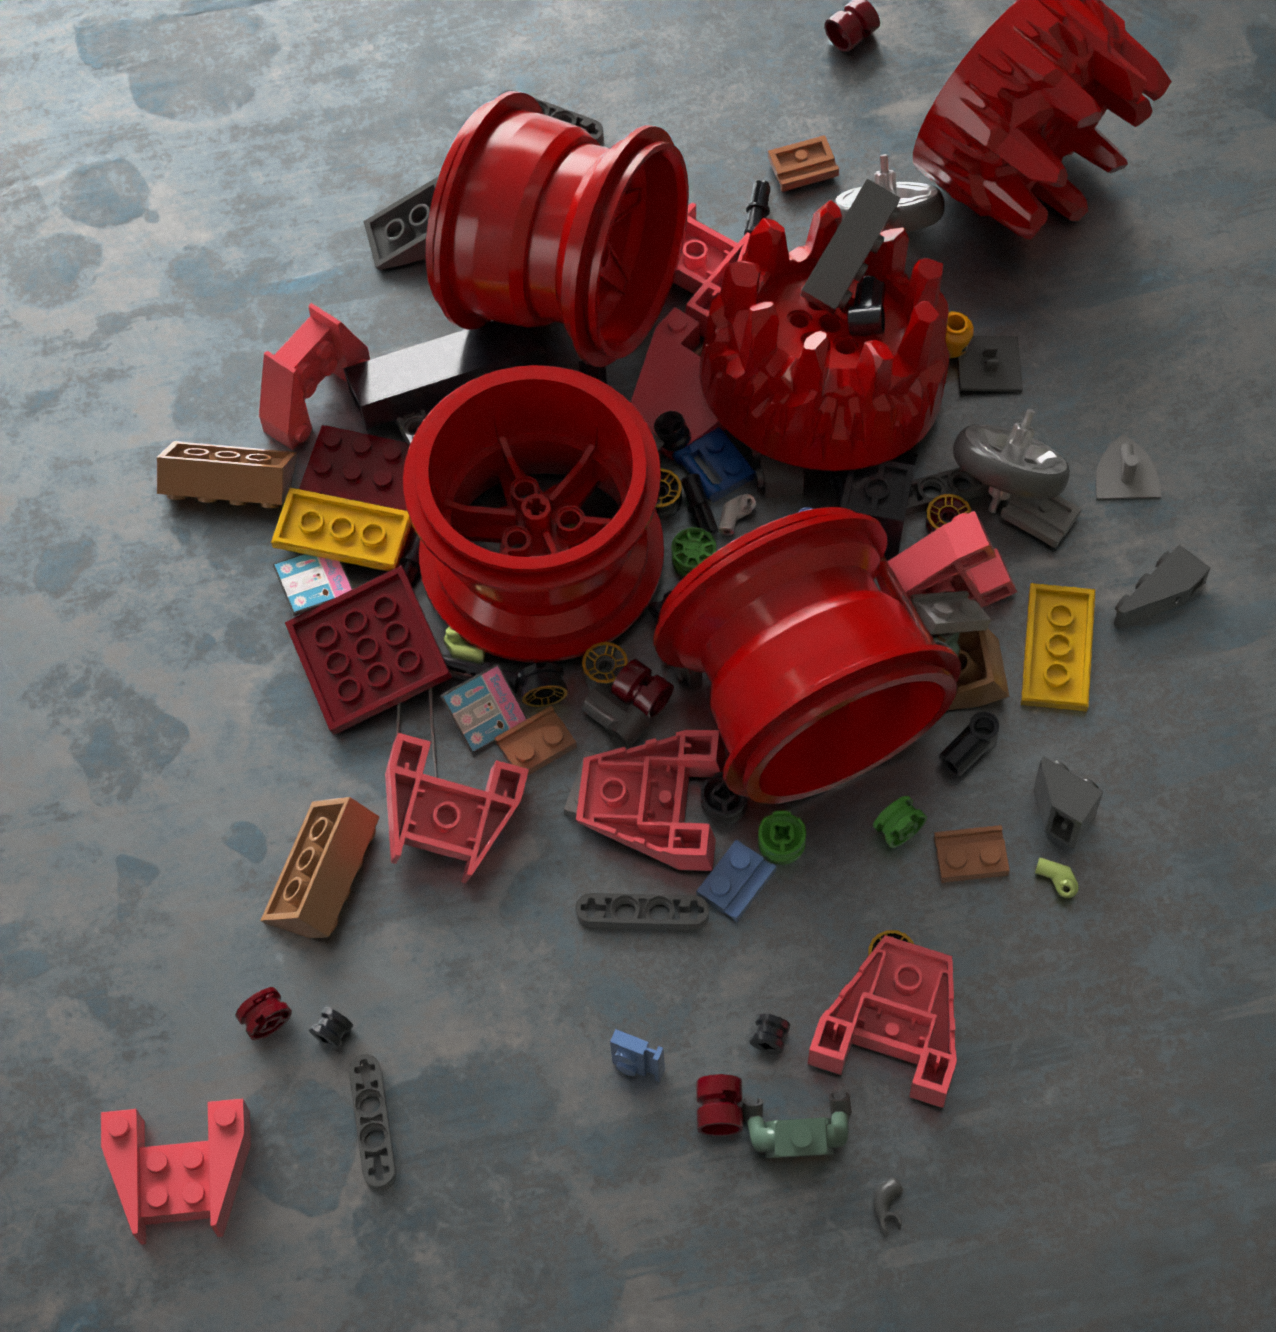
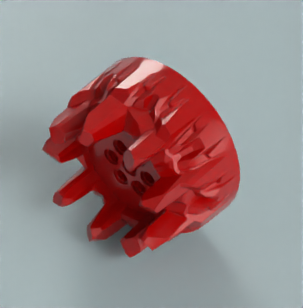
[913,0,1172,240]
[699,200,950,471]

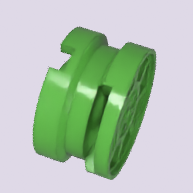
[671,528,717,577]
[873,796,927,848]
[758,811,806,865]

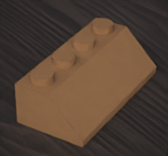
[157,441,297,508]
[260,797,380,938]

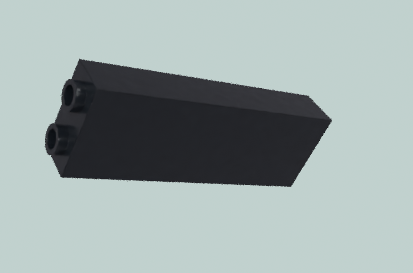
[343,321,546,430]

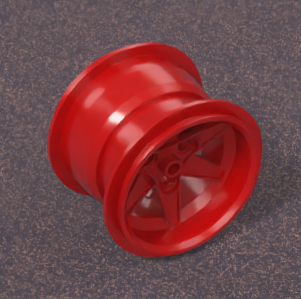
[426,91,689,367]
[403,365,664,663]
[653,507,961,804]

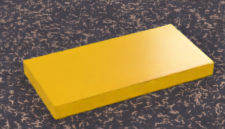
[271,488,412,571]
[1021,583,1096,712]

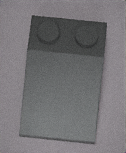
[363,177,438,270]

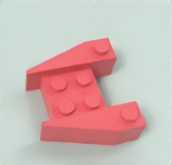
[673,202,750,337]
[259,303,370,451]
[876,511,1017,611]
[385,733,529,883]
[101,1098,251,1245]

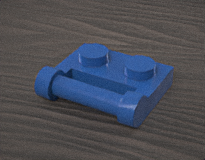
[672,427,755,503]

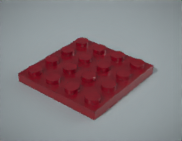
[299,425,416,555]
[285,565,452,735]

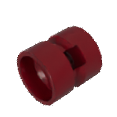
[824,0,880,52]
[611,659,674,720]
[696,1074,743,1136]

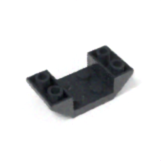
[840,452,918,565]

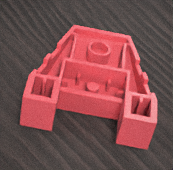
[630,307,726,460]
[576,730,725,871]
[808,935,957,1108]

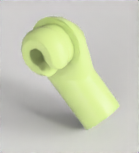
[444,627,486,664]
[1035,857,1079,898]

